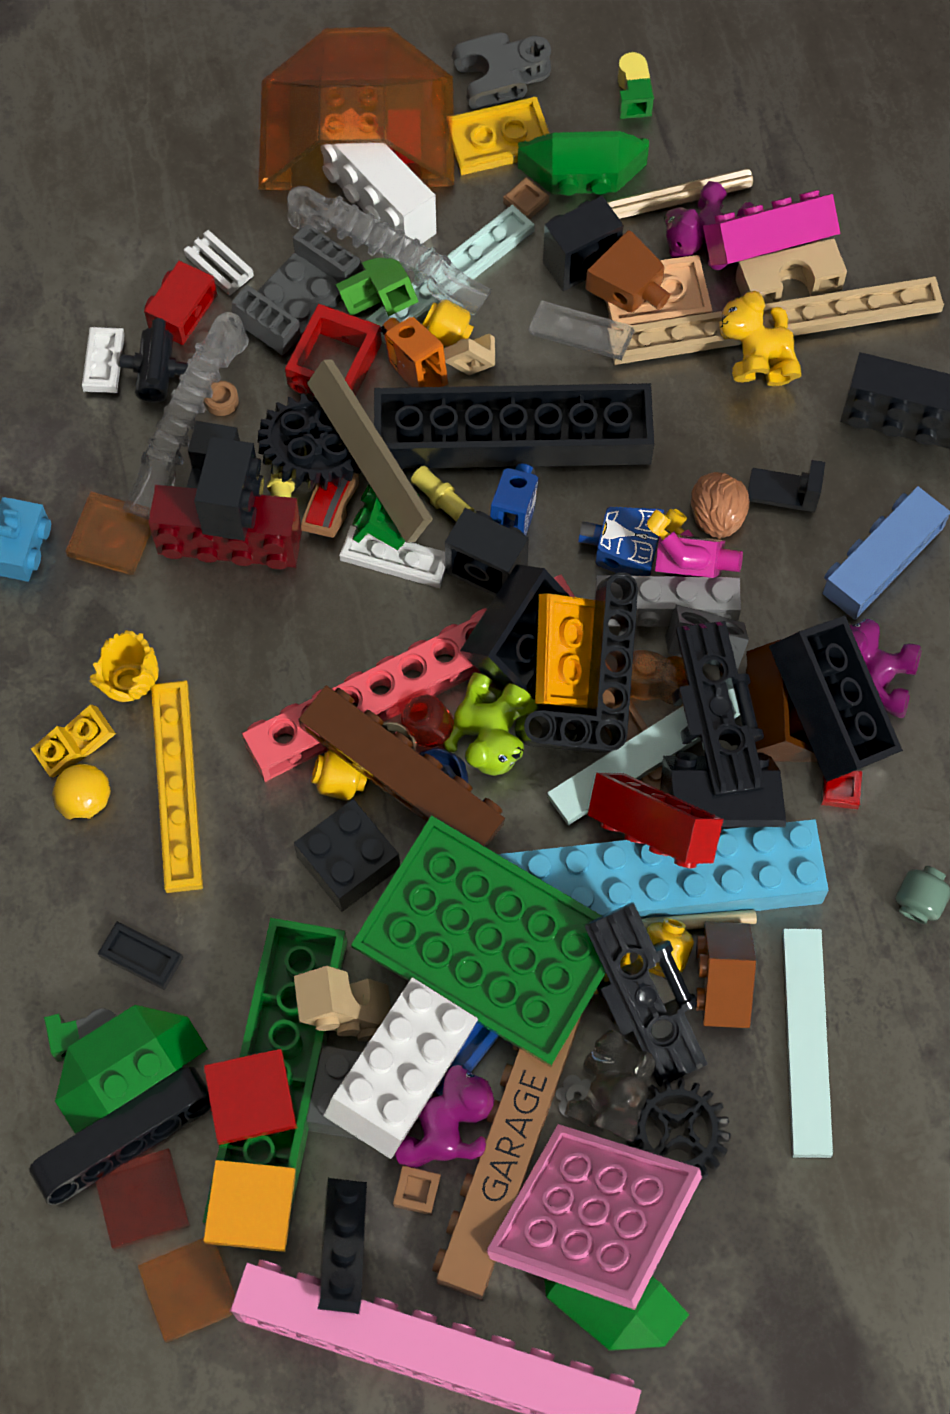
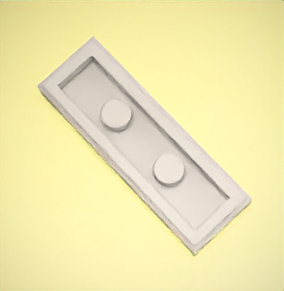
[339,525,446,589]

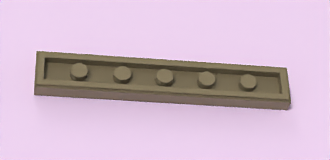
[307,360,433,543]

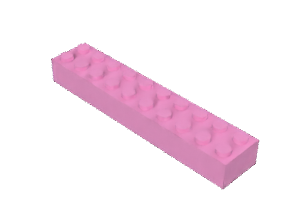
[231,1260,641,1414]

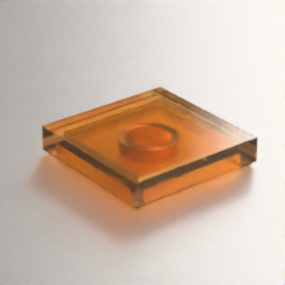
[66,491,151,575]
[138,1238,236,1343]

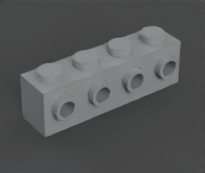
[595,575,741,627]

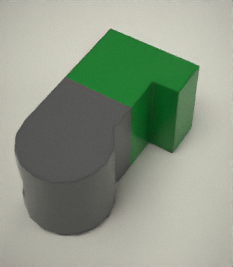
[44,1008,116,1062]

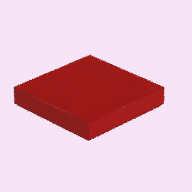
[204,1049,297,1145]

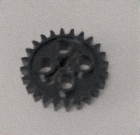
[257,394,361,490]

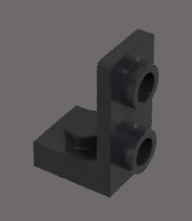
[748,460,826,512]

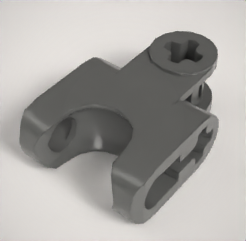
[452,32,551,110]

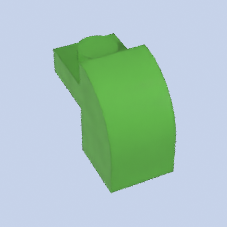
[335,257,419,316]

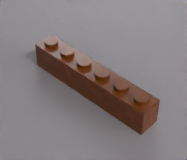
[298,685,505,847]

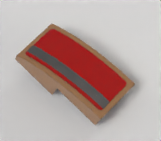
[301,473,359,538]

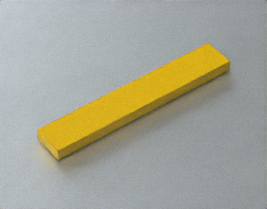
[151,680,203,893]

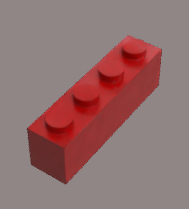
[587,773,723,868]

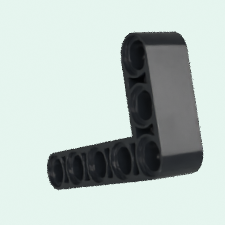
[515,572,638,753]

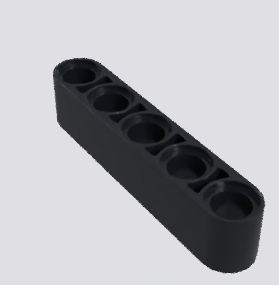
[29,1067,211,1205]

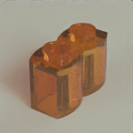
[630,650,688,706]

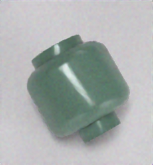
[895,866,950,925]

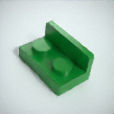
[352,484,420,550]

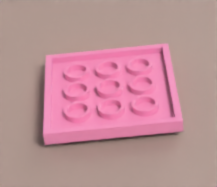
[487,1124,702,1310]

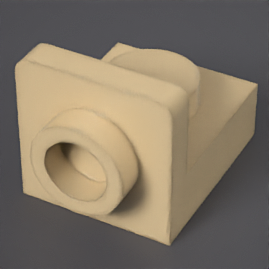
[444,334,495,376]

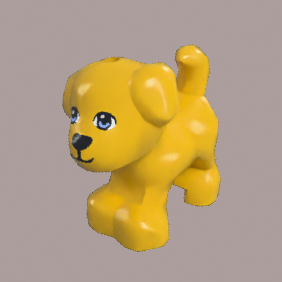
[719,291,802,386]

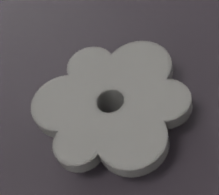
[555,1075,600,1119]

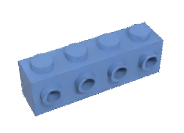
[823,486,950,620]

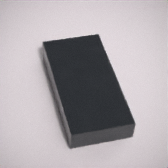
[98,921,183,990]

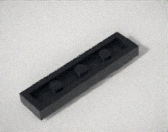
[318,1178,367,1314]

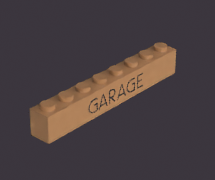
[432,1011,584,1301]

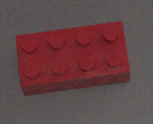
[148,484,302,569]

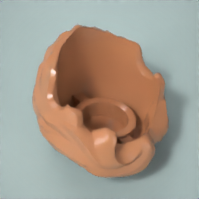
[690,472,749,539]

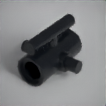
[120,318,189,403]

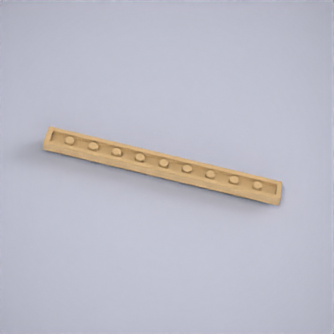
[607,277,944,365]

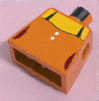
[381,317,449,387]

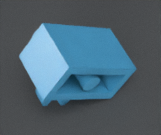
[0,497,51,582]

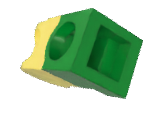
[618,52,654,119]

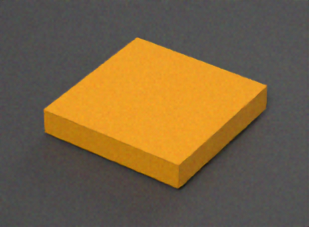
[204,1160,296,1252]

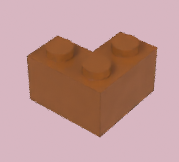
[695,922,756,1028]

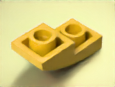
[31,705,116,778]

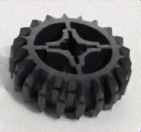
[624,1079,731,1180]

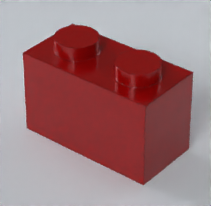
[144,260,217,345]

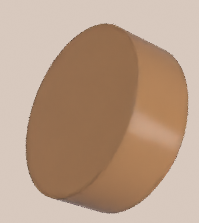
[204,381,239,416]

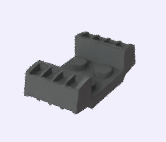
[231,224,364,356]

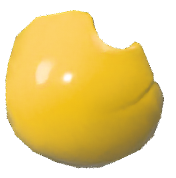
[52,764,111,820]

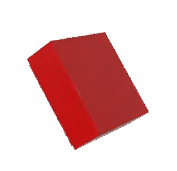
[821,770,862,810]

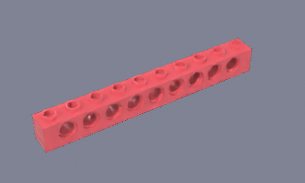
[242,574,575,782]

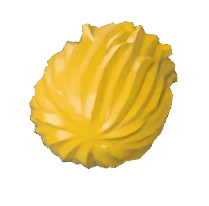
[89,630,159,703]

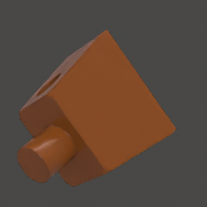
[586,230,670,313]

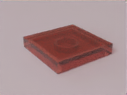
[96,1148,190,1250]

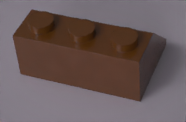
[746,639,818,762]

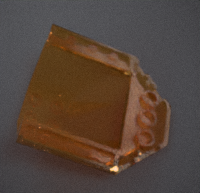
[259,27,454,190]

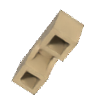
[735,238,847,304]
[294,966,391,1042]

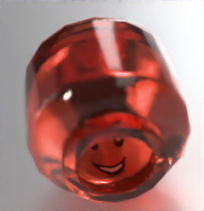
[401,694,454,748]

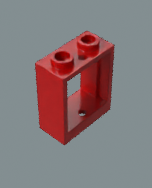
[285,303,382,396]

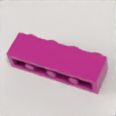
[703,190,840,266]

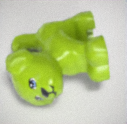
[443,672,539,776]

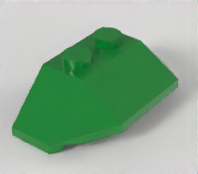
[517,131,649,195]
[55,1005,208,1134]
[544,1276,689,1351]

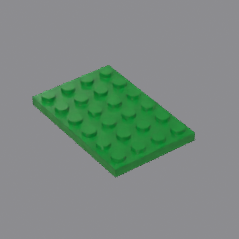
[351,815,606,1067]

